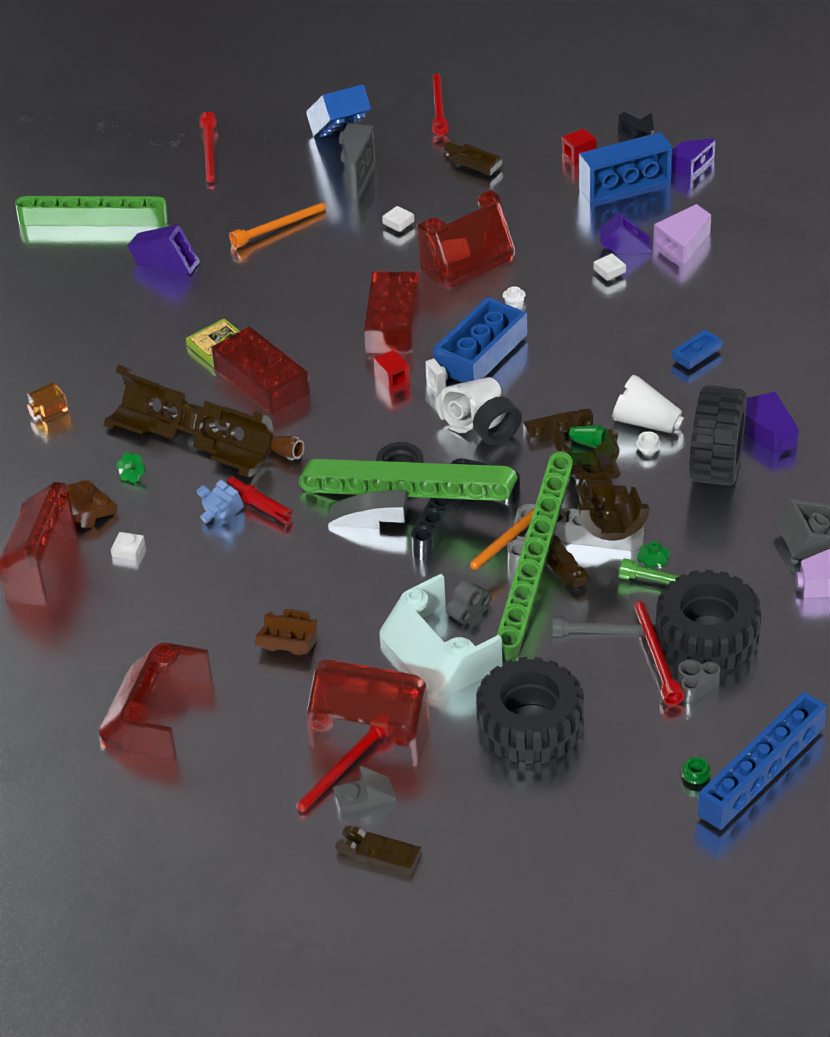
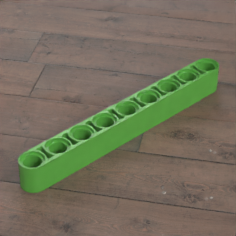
[497,452,572,661]
[298,459,517,501]

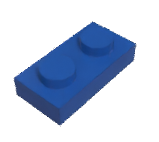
[672,329,723,369]

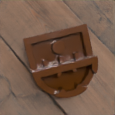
[54,480,118,528]
[255,609,317,655]

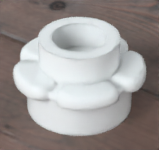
[503,286,526,308]
[636,432,661,454]

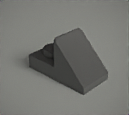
[333,766,397,816]

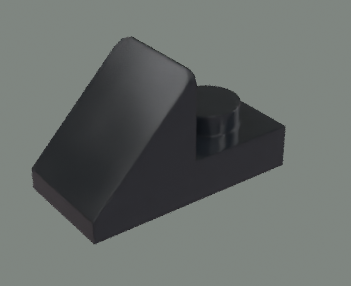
[618,112,654,140]

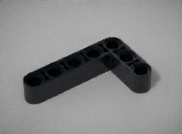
[411,458,521,560]

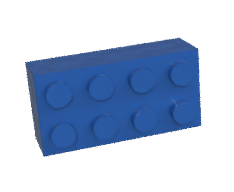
[306,84,371,138]
[579,132,672,204]
[433,297,527,383]

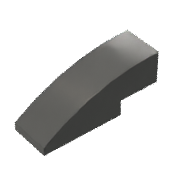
[328,490,407,529]

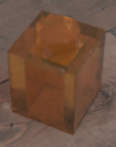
[27,382,68,424]

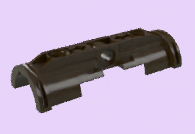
[103,365,273,477]
[552,429,650,541]

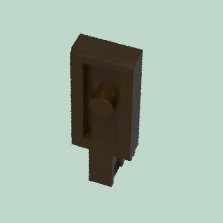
[443,142,502,175]
[523,408,593,444]
[540,531,589,589]

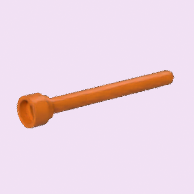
[229,202,326,249]
[470,489,556,570]

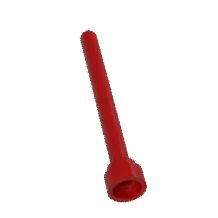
[432,73,449,136]
[199,112,217,183]
[634,601,685,706]
[297,713,395,812]

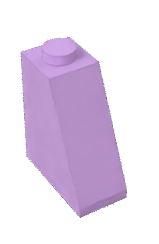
[653,204,711,265]
[796,549,830,599]

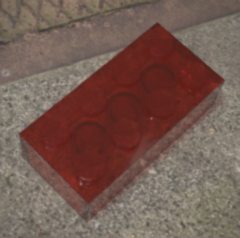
[364,271,420,353]
[211,326,310,415]

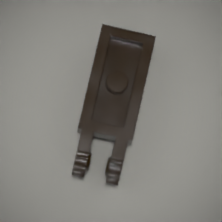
[335,825,422,876]

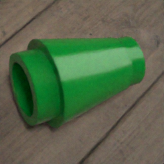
[569,425,608,448]

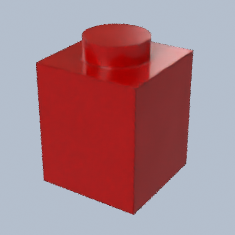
[562,128,597,165]
[374,349,410,392]

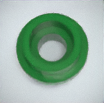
[682,757,711,784]

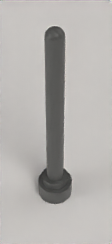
[552,616,656,637]

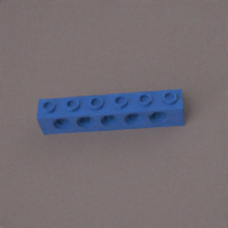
[697,691,827,830]

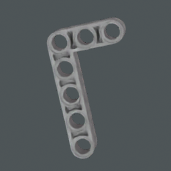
[507,504,644,574]

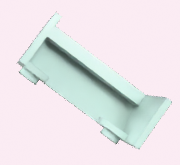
[380,574,502,699]

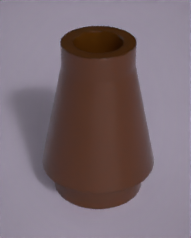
[270,436,304,460]

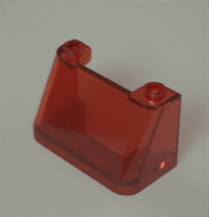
[417,190,515,288]

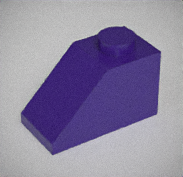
[671,138,716,179]
[599,212,652,255]

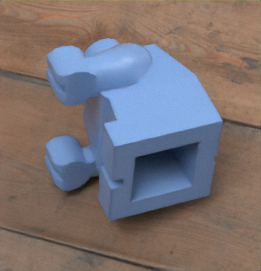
[196,480,244,524]

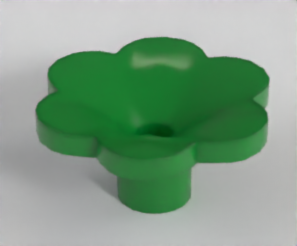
[116,452,146,483]
[637,541,670,568]

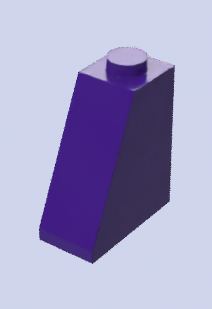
[127,224,200,275]
[744,392,799,453]

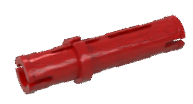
[226,476,293,524]

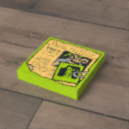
[186,319,252,367]

